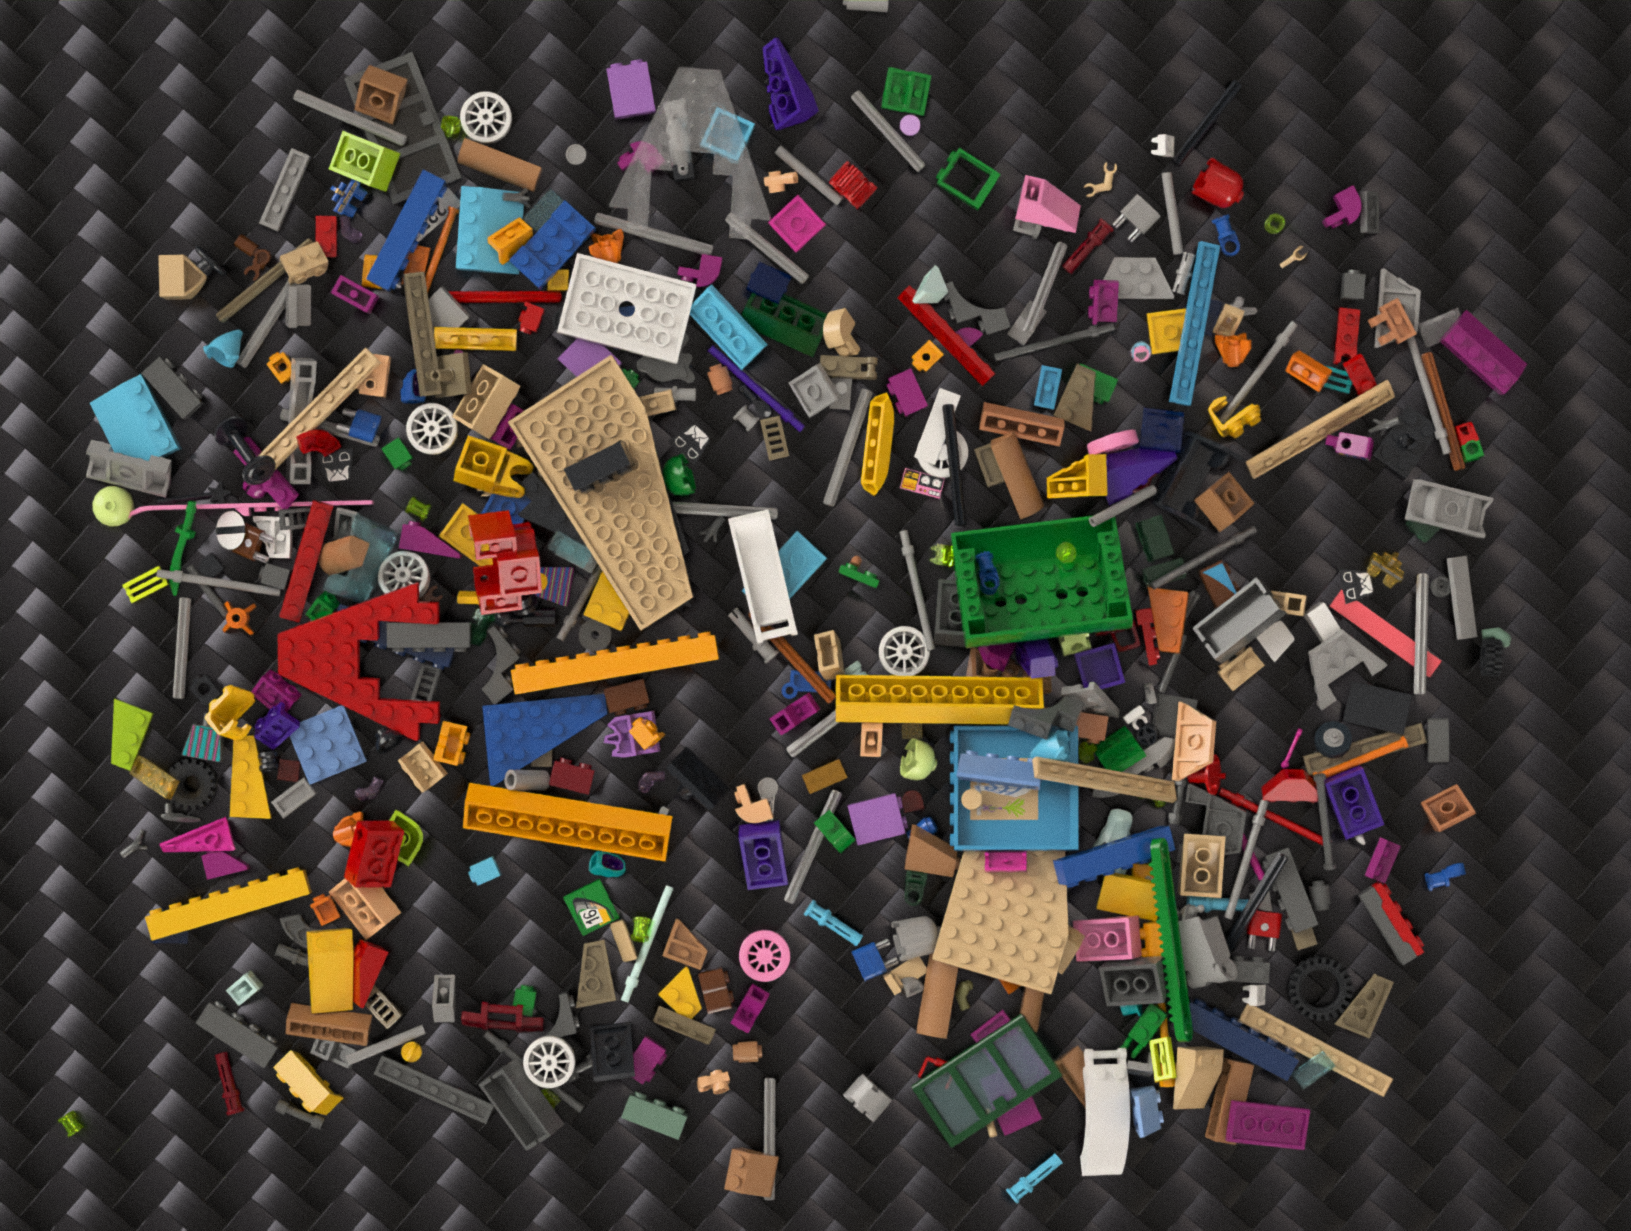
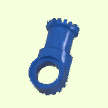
[1212,214,1240,257]
[975,551,999,595]
[1425,863,1466,891]

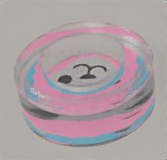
[1130,342,1151,362]

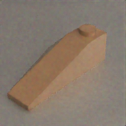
[966,648,1052,694]

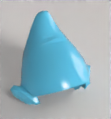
[203,330,243,368]
[1030,729,1070,762]

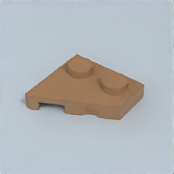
[662,918,708,970]

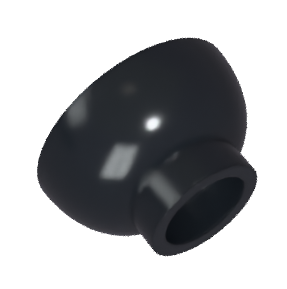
[375,727,403,754]

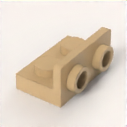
[1217,646,1265,691]

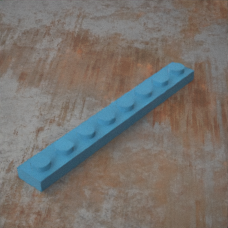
[1169,241,1220,406]

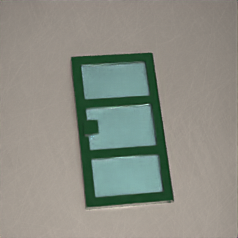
[911,1013,1064,1148]

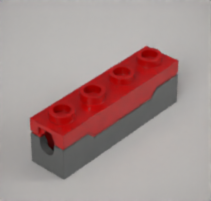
[1357,881,1424,965]

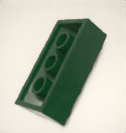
[741,282,828,357]

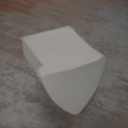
[1013,219,1042,239]
[1126,1052,1153,1077]

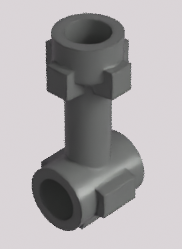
[563,1054,593,1083]

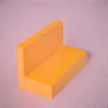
[487,217,533,265]

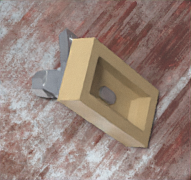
[1213,296,1257,336]

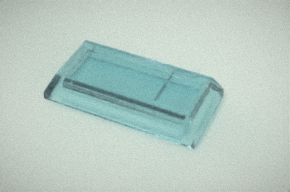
[1291,1051,1336,1090]

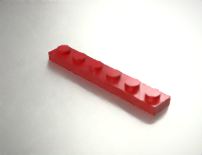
[897,285,995,386]
[279,500,333,623]

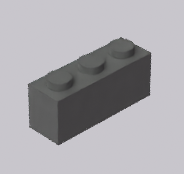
[141,357,204,420]

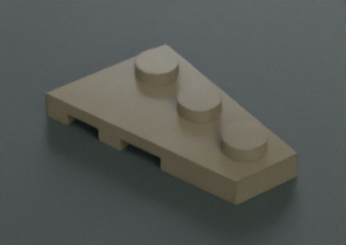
[1054,364,1096,431]
[576,939,616,1008]
[1335,974,1394,1039]

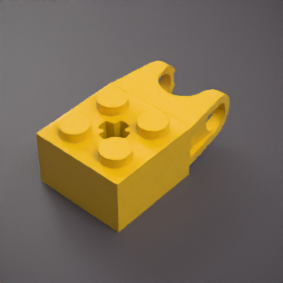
[453,435,534,498]

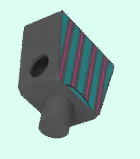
[182,713,224,762]

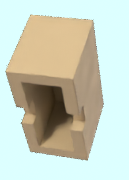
[814,630,845,681]

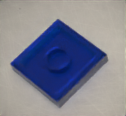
[1139,408,1184,453]

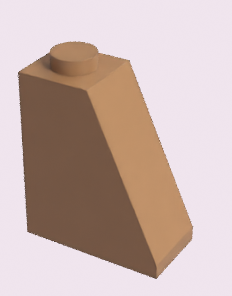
[905,824,960,877]

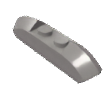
[1092,736,1175,798]

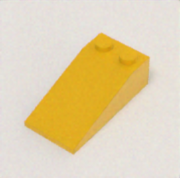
[584,571,630,631]
[306,928,353,1014]

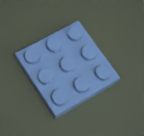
[290,705,367,785]

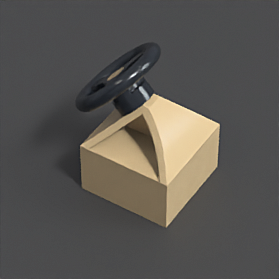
[159,246,227,300]

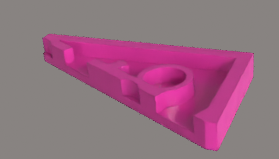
[160,817,236,852]

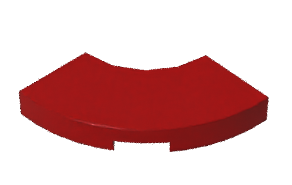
[296,430,341,457]

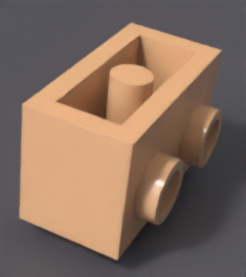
[356,354,391,398]

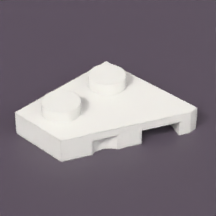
[253,516,293,559]

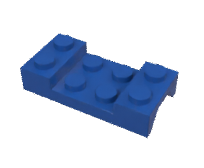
[509,200,596,290]

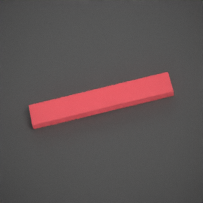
[1329,590,1441,678]

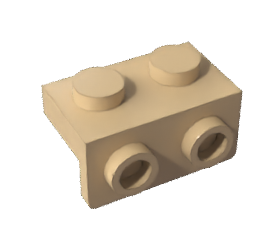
[280,241,328,285]
[398,741,448,792]

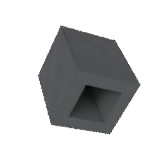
[1341,270,1366,301]
[259,563,292,590]

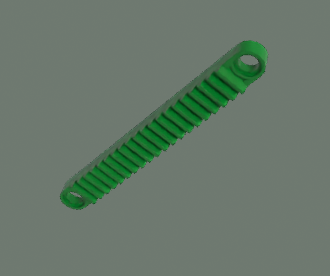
[1149,838,1193,1042]

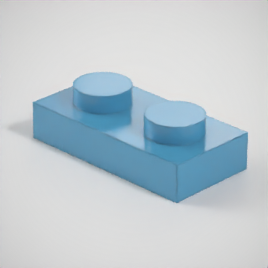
[1034,365,1062,410]

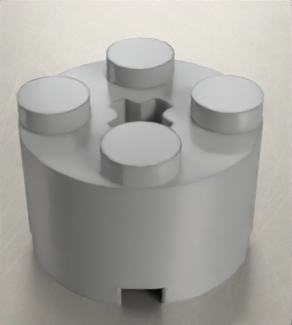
[843,1074,892,1122]

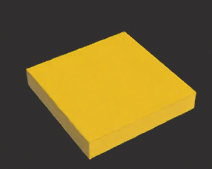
[1146,308,1186,354]

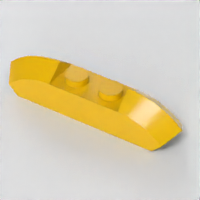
[861,392,894,496]

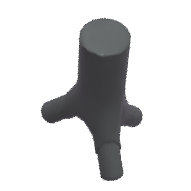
[502,188,531,209]
[1369,416,1401,436]
[699,516,725,542]
[120,829,148,858]

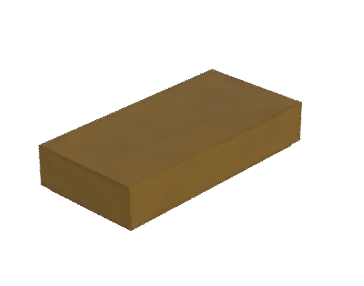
[802,759,847,794]

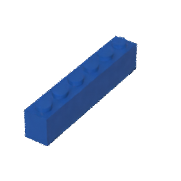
[366,169,447,292]
[1053,826,1175,888]

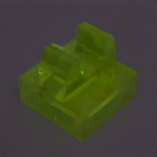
[930,544,953,566]

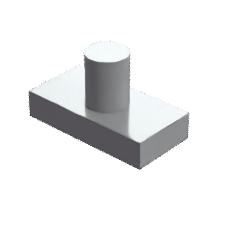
[829,378,852,410]

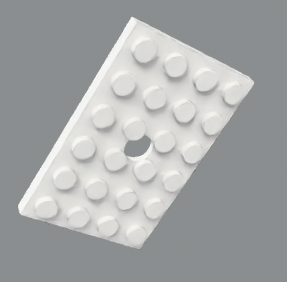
[557,253,696,364]

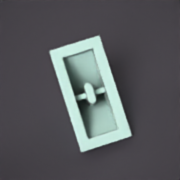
[912,265,948,304]
[226,970,264,1006]

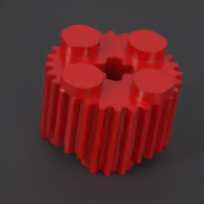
[829,161,877,209]

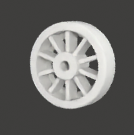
[460,92,512,144]
[406,403,459,455]
[917,431,968,478]
[378,551,431,598]
[879,626,930,676]
[523,1035,576,1088]

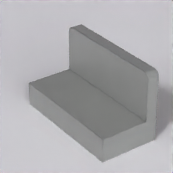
[286,284,311,328]

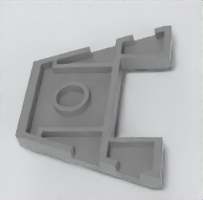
[1308,629,1388,711]

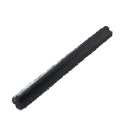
[942,404,966,526]
[1225,852,1288,954]

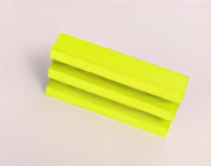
[122,566,169,603]
[1149,1037,1177,1082]

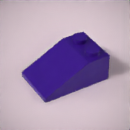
[1324,765,1384,840]
[739,820,788,890]

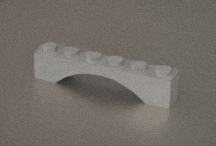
[286,358,317,484]

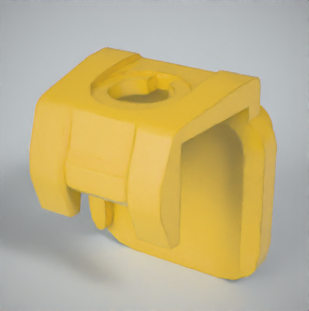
[1208,396,1261,438]
[205,685,255,741]

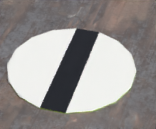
[216,511,245,549]

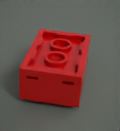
[344,821,405,888]

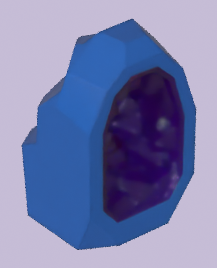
[400,369,426,404]

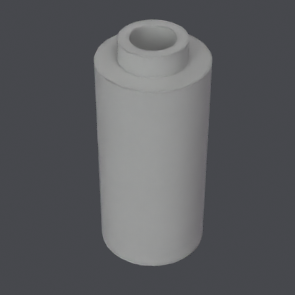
[843,0,888,12]
[504,770,550,791]

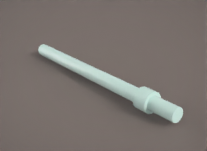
[621,885,673,1002]

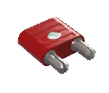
[1247,910,1282,952]

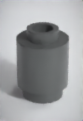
[1308,880,1331,911]

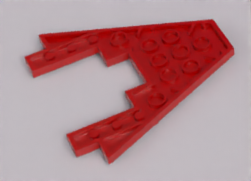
[278,582,440,741]

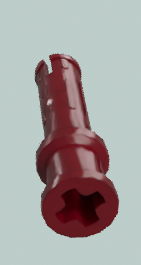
[1062,218,1114,274]
[214,1052,245,1115]

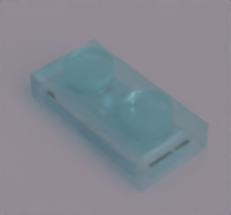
[547,530,592,569]

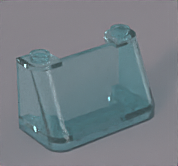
[323,514,396,603]

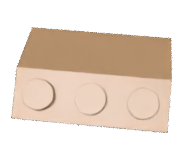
[329,879,401,940]

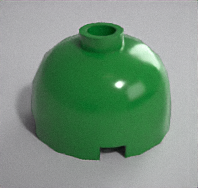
[662,454,696,496]

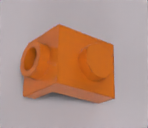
[310,893,341,926]

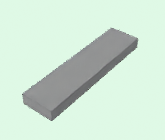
[259,148,311,232]
[1447,556,1477,640]

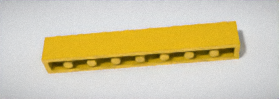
[145,867,312,941]

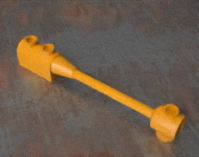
[1139,921,1176,1087]

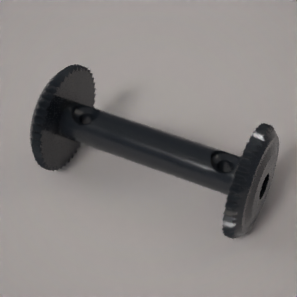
[214,416,276,485]

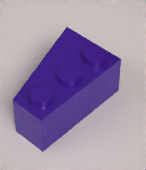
[1015,639,1058,679]

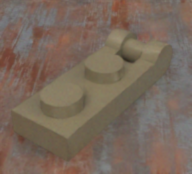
[820,355,878,380]

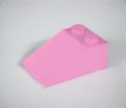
[1073,915,1142,962]

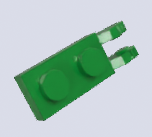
[1121,1003,1169,1059]

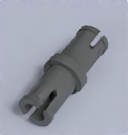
[275,943,309,968]

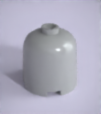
[892,916,941,961]

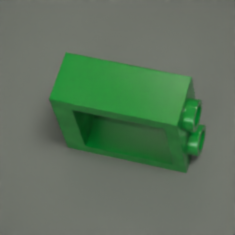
[936,148,1001,211]

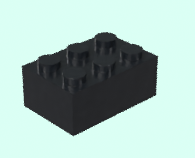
[564,441,635,494]

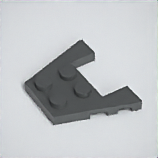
[1177,783,1247,863]

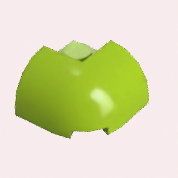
[389,810,423,866]

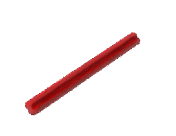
[448,291,562,303]

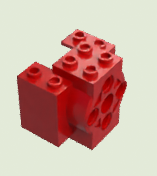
[468,510,542,615]

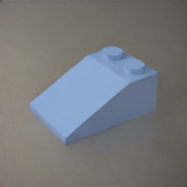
[1129,1086,1164,1138]

